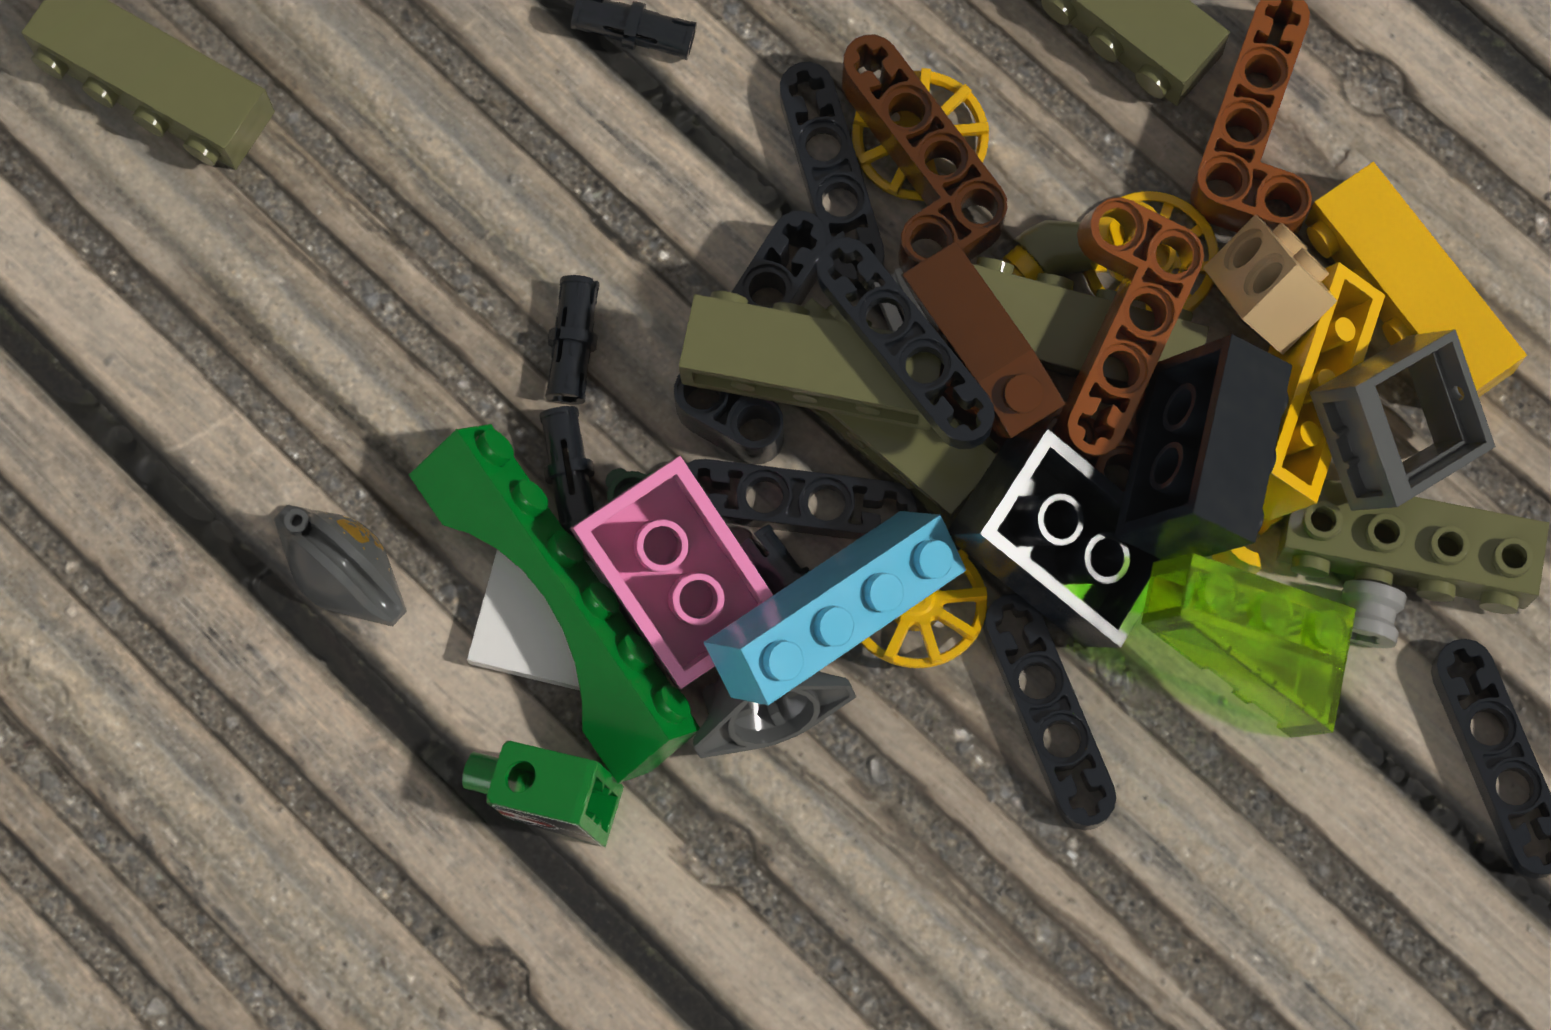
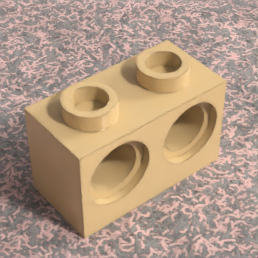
[1203,214,1337,355]

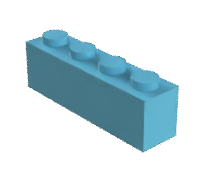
[703,511,966,705]

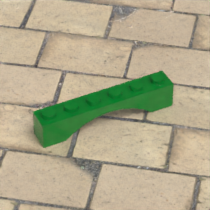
[409,424,700,784]

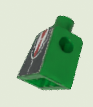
[462,741,624,847]

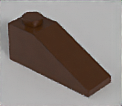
[901,241,1066,438]

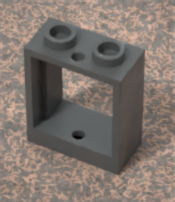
[1309,329,1496,511]

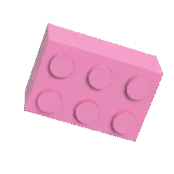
[569,456,773,689]

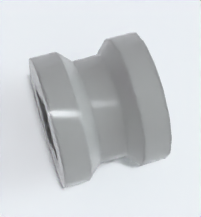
[1333,580,1407,648]

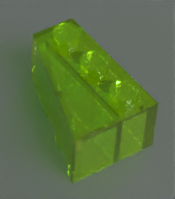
[1141,553,1356,738]

